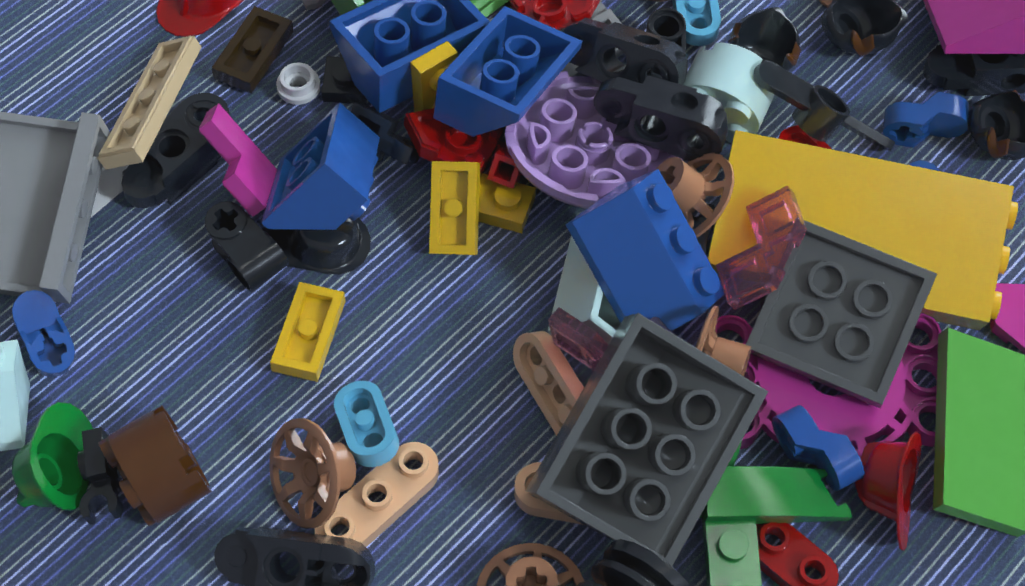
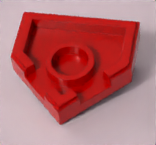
[404,108,504,176]

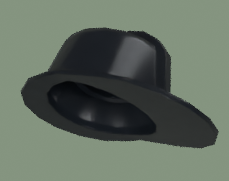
[263,218,371,275]

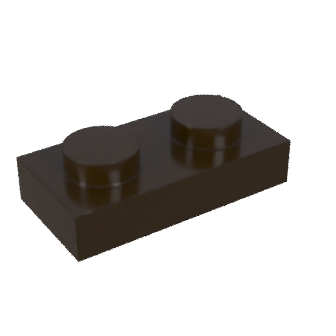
[212,6,294,94]

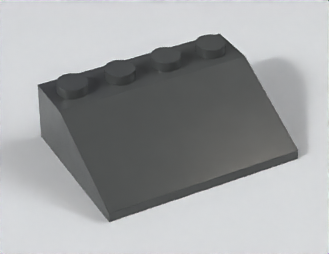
[526,313,769,566]

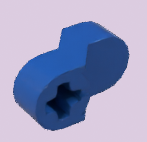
[883,92,969,148]
[12,290,75,377]
[772,405,865,491]

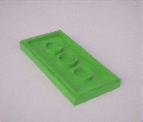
[933,328,1025,537]

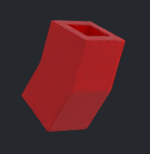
[487,141,527,189]

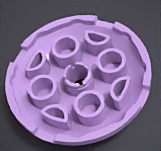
[505,71,683,209]

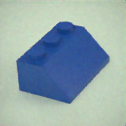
[329,0,490,113]
[433,6,582,137]
[261,102,380,230]
[565,169,726,332]

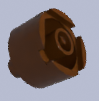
[98,405,212,527]

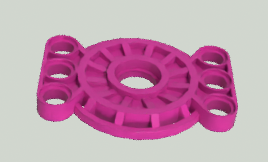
[715,313,941,459]

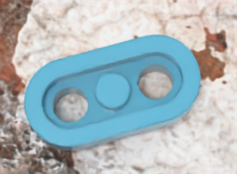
[672,0,721,46]
[334,381,399,467]

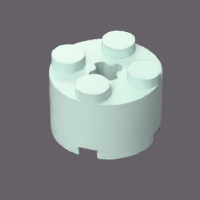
[683,43,775,144]

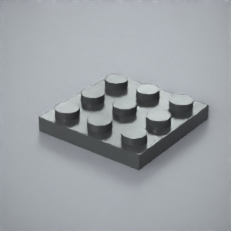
[746,219,937,408]

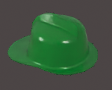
[12,402,93,511]

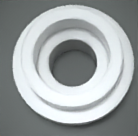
[276,62,321,105]

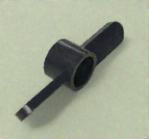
[754,60,895,151]

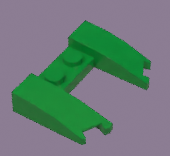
[701,466,852,586]

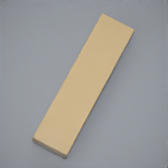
[97,36,202,170]

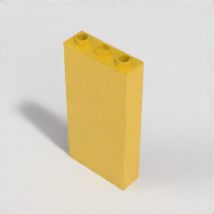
[708,130,1018,330]

